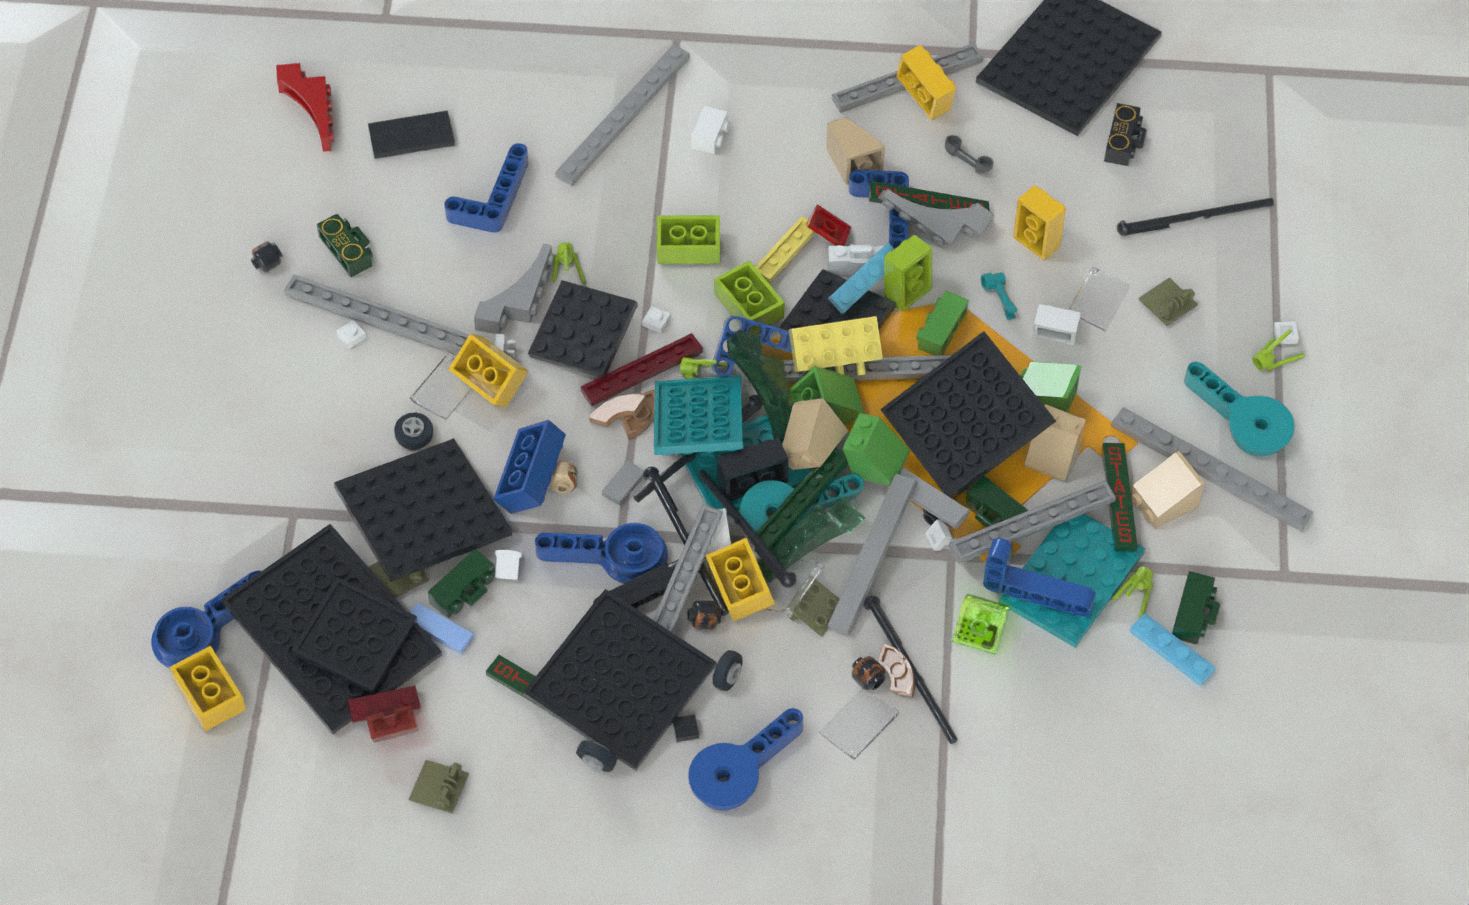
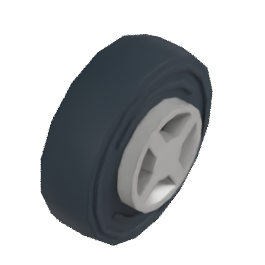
[394,412,433,450]
[712,650,743,691]
[576,740,617,772]

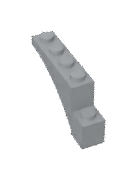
[878,190,994,246]
[474,243,555,334]

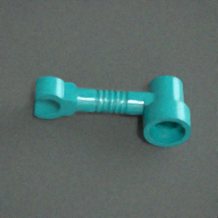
[981,272,1017,319]

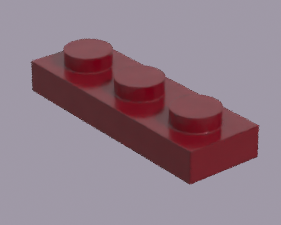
[347,685,421,724]

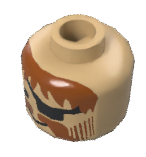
[549,461,578,494]

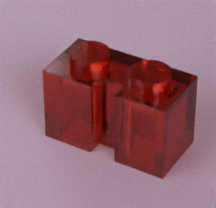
[366,705,419,743]

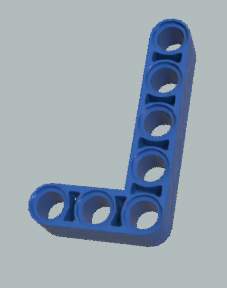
[444,143,529,233]
[849,170,909,249]
[712,316,792,376]
[983,538,1096,617]

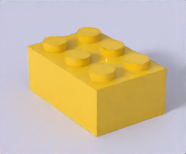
[896,44,956,121]
[1013,185,1066,260]
[448,334,529,407]
[705,538,775,622]
[169,646,246,732]

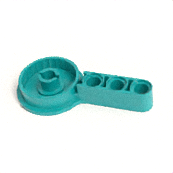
[1184,361,1295,456]
[739,474,864,545]

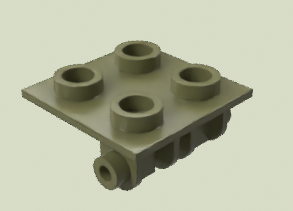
[1138,277,1198,326]
[368,562,429,597]
[787,575,839,637]
[408,760,469,813]

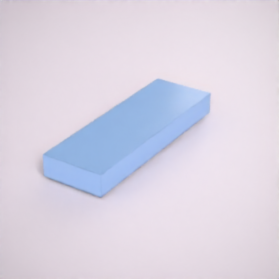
[410,603,474,654]

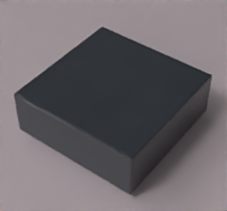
[673,714,699,742]

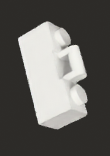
[828,245,884,277]

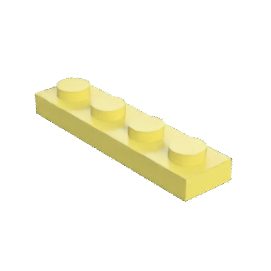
[755,216,816,284]

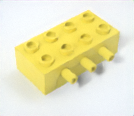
[788,316,883,376]

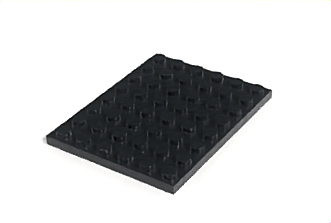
[976,0,1162,136]
[221,524,442,735]

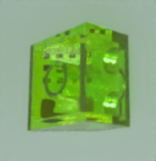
[952,594,1011,654]

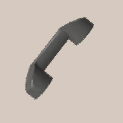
[944,135,994,173]

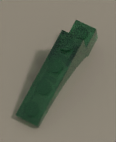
[727,330,791,443]
[757,496,865,583]

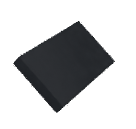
[368,110,455,159]

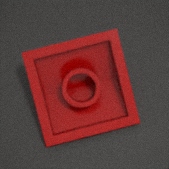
[806,204,851,246]

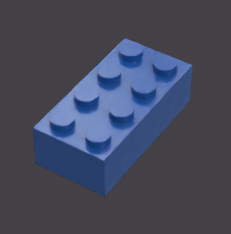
[493,420,566,514]

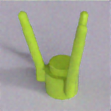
[552,242,586,284]
[1252,329,1305,372]
[680,357,728,379]
[1112,567,1154,618]

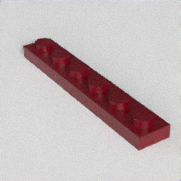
[580,333,703,407]

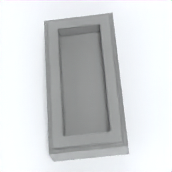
[602,461,644,505]

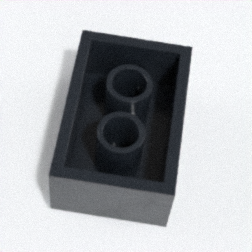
[717,438,788,501]

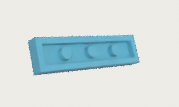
[828,243,894,314]
[1130,613,1216,686]

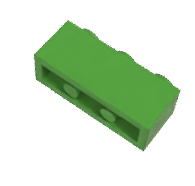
[916,291,969,356]

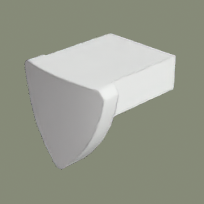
[495,549,522,580]

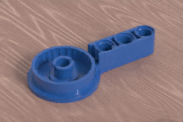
[535,523,668,584]
[151,570,261,668]
[688,708,804,810]

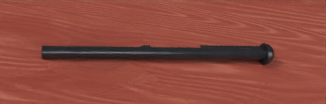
[1117,198,1274,236]
[633,395,763,503]
[643,466,729,616]
[698,470,797,588]
[864,596,958,744]

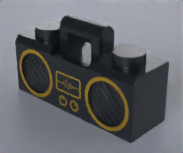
[1104,103,1147,166]

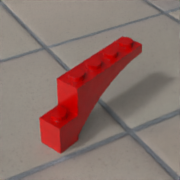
[276,63,334,152]

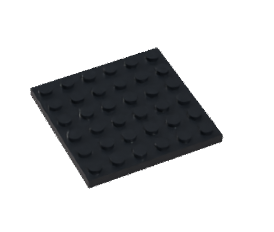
[880,331,1056,499]
[334,438,512,582]
[523,589,717,771]

